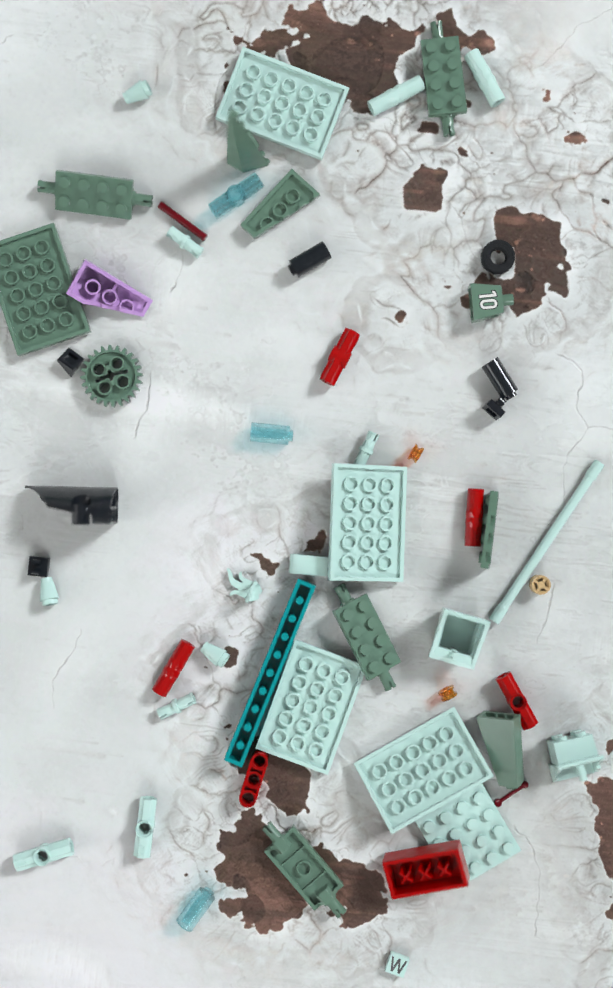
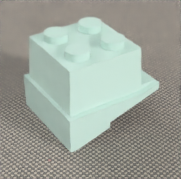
[428,607,490,670]
[546,729,605,782]

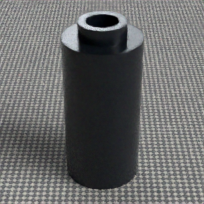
[288,241,331,277]
[482,357,518,401]

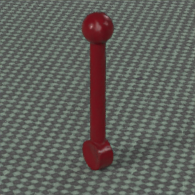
[494,781,529,807]

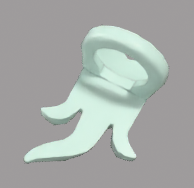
[227,568,262,603]

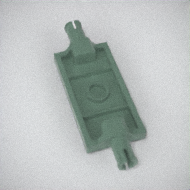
[420,20,467,137]
[37,170,153,220]
[332,583,401,691]
[262,821,347,918]

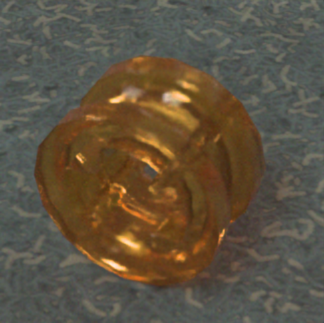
[407,444,424,463]
[438,685,457,702]

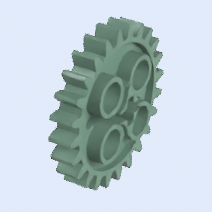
[80,345,143,408]

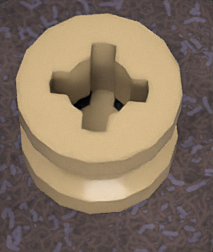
[529,575,551,595]

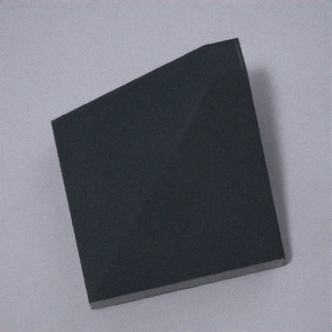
[57,348,84,377]

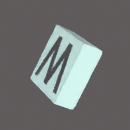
[385,951,410,978]

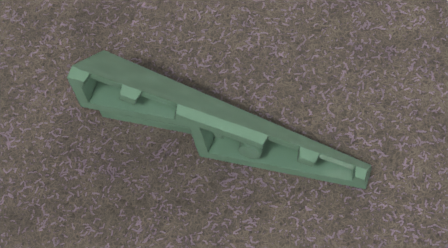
[227,110,270,173]

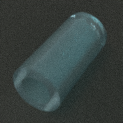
[250,422,294,445]
[176,887,215,932]

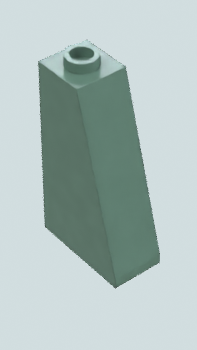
[477,711,524,789]

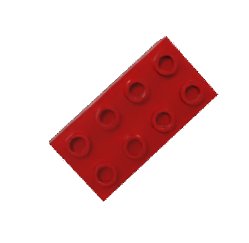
[382,839,470,900]

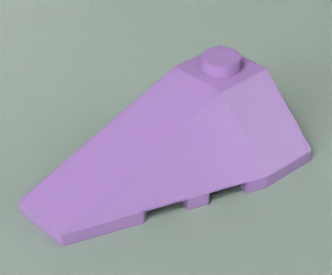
[66,258,153,317]

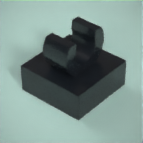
[482,397,507,420]
[27,556,50,577]

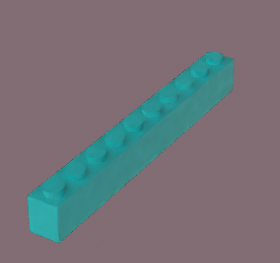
[224,578,316,767]

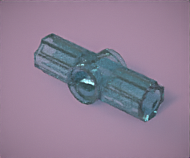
[208,172,264,219]

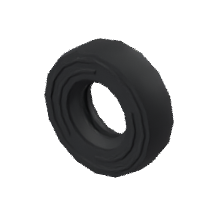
[481,240,515,275]

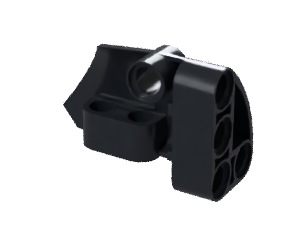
[25,485,118,525]

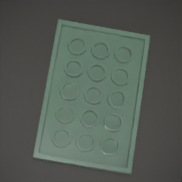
[0,223,91,356]

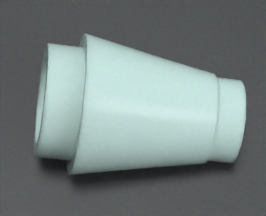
[122,80,152,104]
[40,577,59,606]
[200,642,230,668]

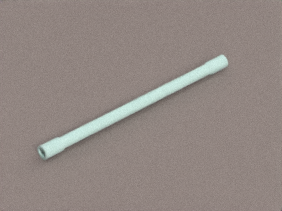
[489,460,604,625]

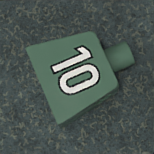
[468,283,514,323]

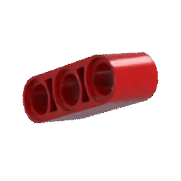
[239,749,269,808]

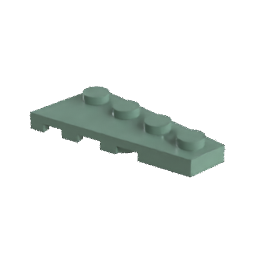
[241,169,320,239]
[478,491,499,569]

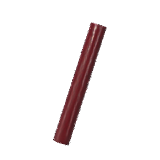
[158,201,208,241]

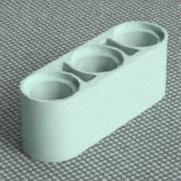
[289,554,329,577]

